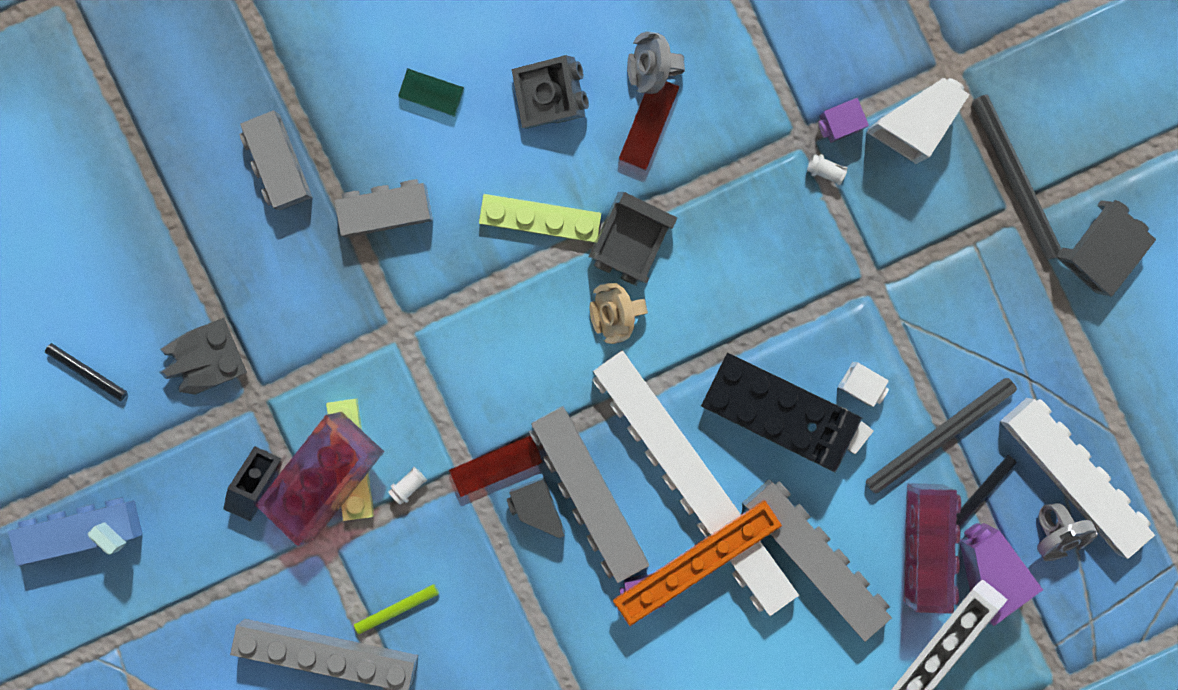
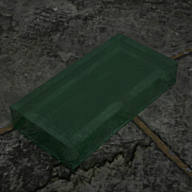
[398,68,465,117]

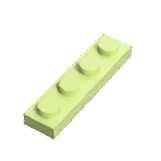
[479,194,602,243]
[326,398,375,521]

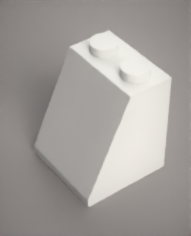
[867,78,970,164]

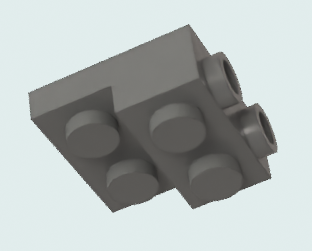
[512,55,589,129]

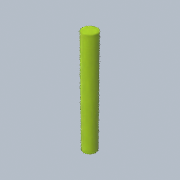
[354,584,439,635]

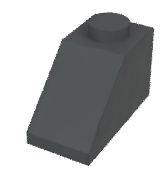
[507,477,565,538]

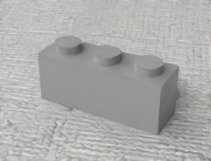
[239,110,313,211]
[334,179,433,238]

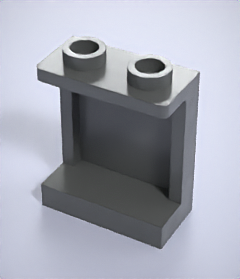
[588,192,677,286]
[1056,200,1156,297]

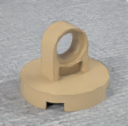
[589,283,648,344]

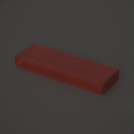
[618,81,680,171]
[449,435,543,497]

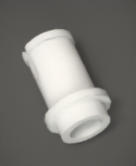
[807,154,848,185]
[388,467,427,505]

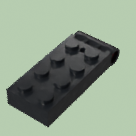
[701,352,863,473]

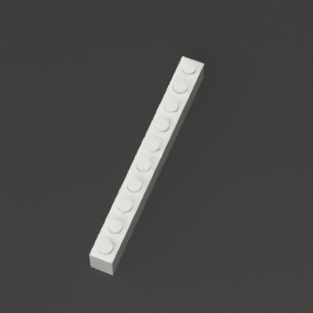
[592,350,799,616]

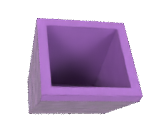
[959,523,1043,626]

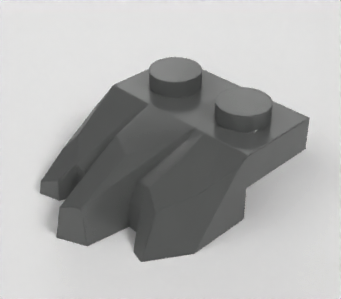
[159,318,247,395]

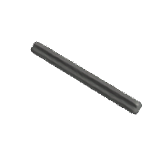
[972,94,1061,260]
[866,378,1017,494]

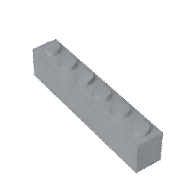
[529,405,649,583]
[742,479,892,642]
[230,619,418,690]

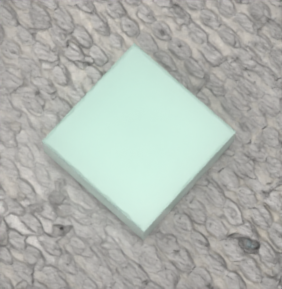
[88,522,126,555]

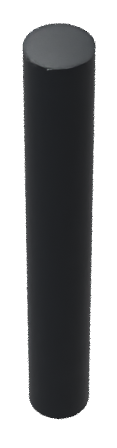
[45,343,127,401]
[949,455,1017,529]

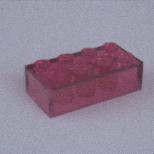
[255,412,385,546]
[904,483,961,613]

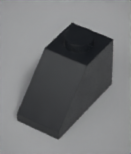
[223,446,282,522]

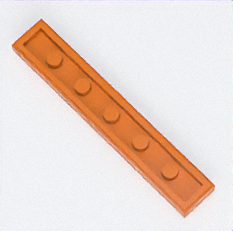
[613,500,782,626]

